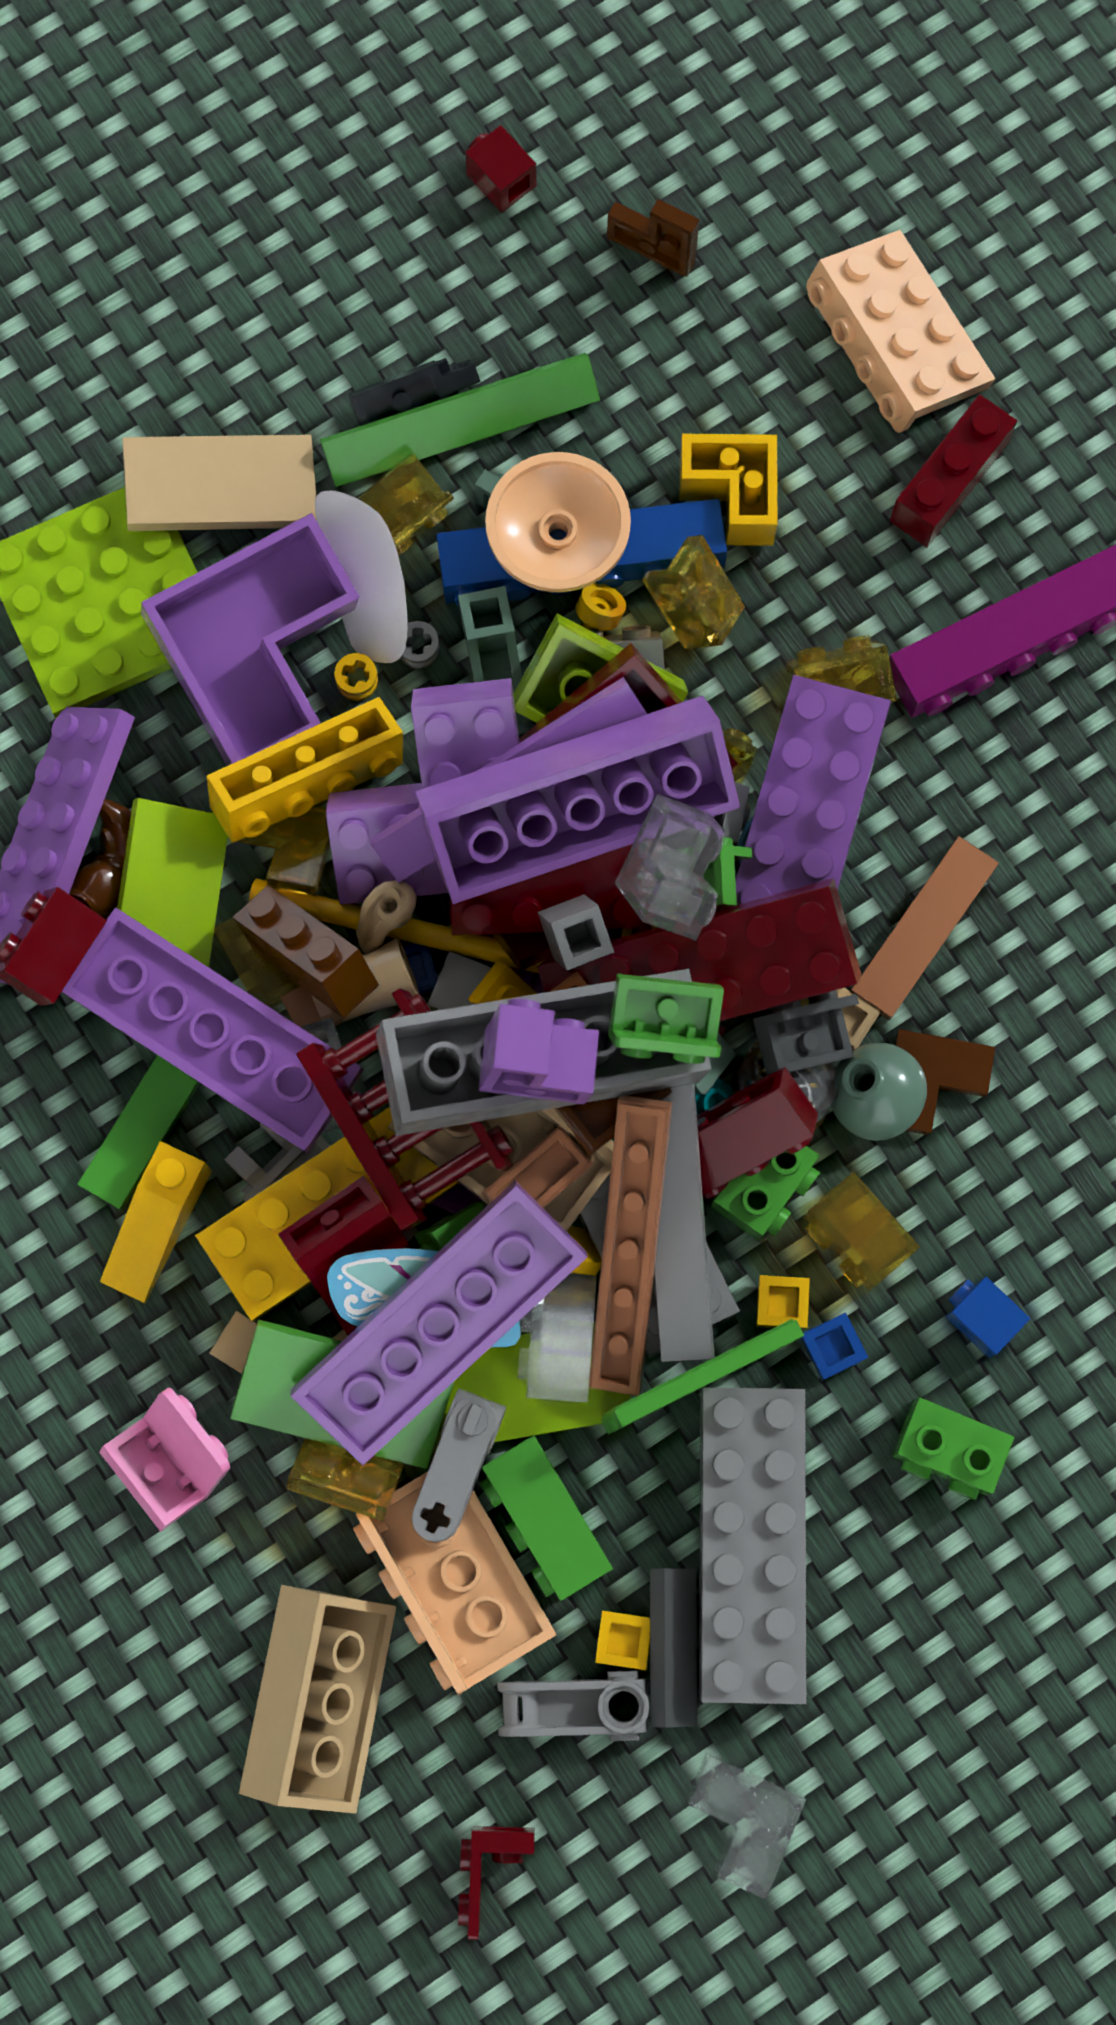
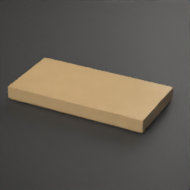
[122,435,317,531]

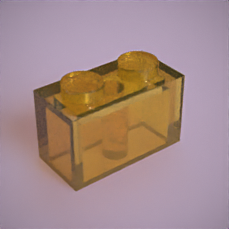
[804,1172,920,1291]

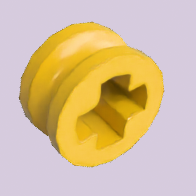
[334,653,378,701]

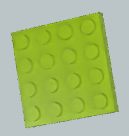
[0,487,198,718]

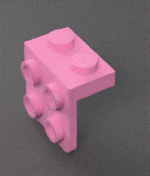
[99,1388,230,1532]

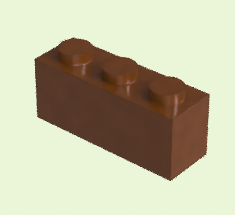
[233,885,379,1019]

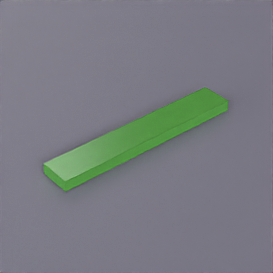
[320,353,600,487]

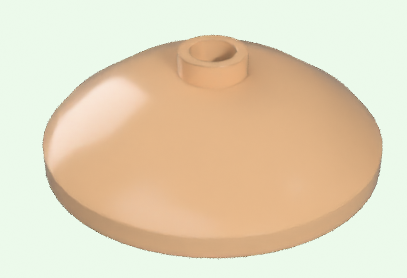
[485,452,631,592]

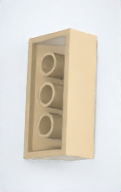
[239,1585,397,1814]

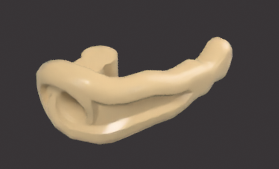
[356,880,417,954]

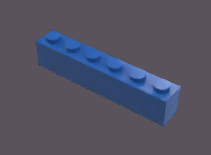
[436,499,727,606]

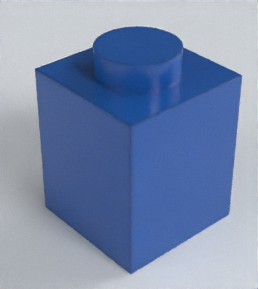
[945,1276,1031,1358]

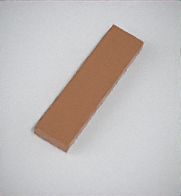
[851,836,999,1021]

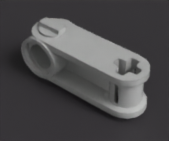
[412,1388,507,1542]
[497,1671,649,1741]

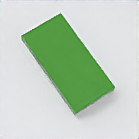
[230,1319,454,1469]
[601,1319,804,1435]

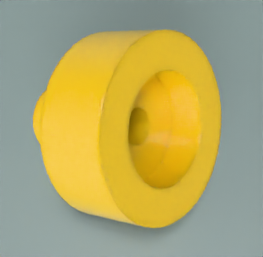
[575,583,626,630]

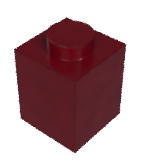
[465,125,537,213]

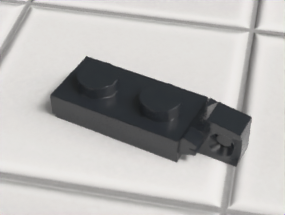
[348,358,481,426]

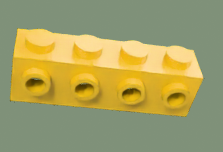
[206,697,403,843]

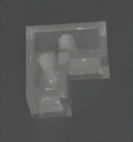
[614,794,725,940]
[518,1273,596,1402]
[686,1752,806,1899]

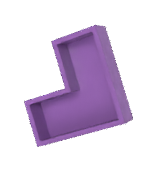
[141,513,360,766]
[326,678,519,905]

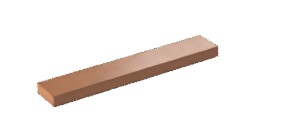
[589,1095,673,1396]

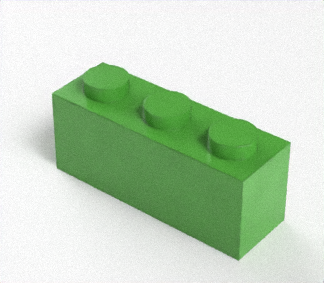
[479,1435,613,1601]

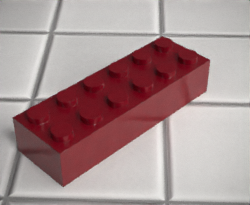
[537,878,862,1021]

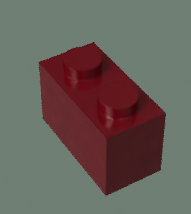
[0,887,107,1006]

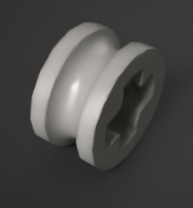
[400,621,440,669]

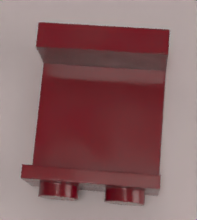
[278,1175,412,1336]

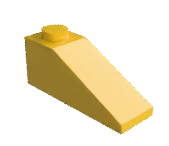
[100,1141,212,1304]

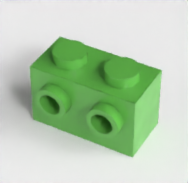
[711,1146,820,1241]
[892,1397,1014,1500]

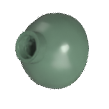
[829,1042,927,1141]

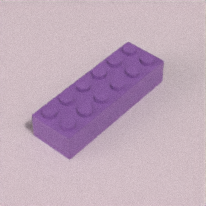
[415,696,741,904]

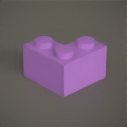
[479,999,599,1104]

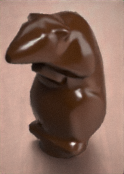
[69,799,131,920]

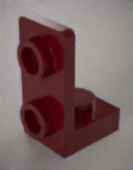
[458,1826,535,1940]

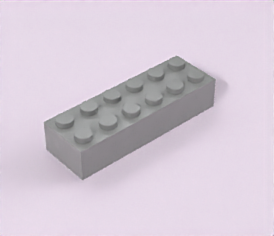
[376,969,712,1136]
[699,1387,806,1704]

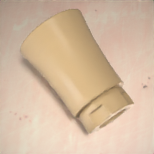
[312,937,420,1025]

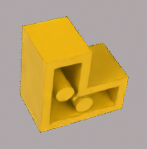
[679,434,778,546]

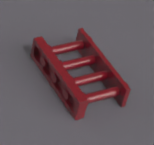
[295,988,514,1231]

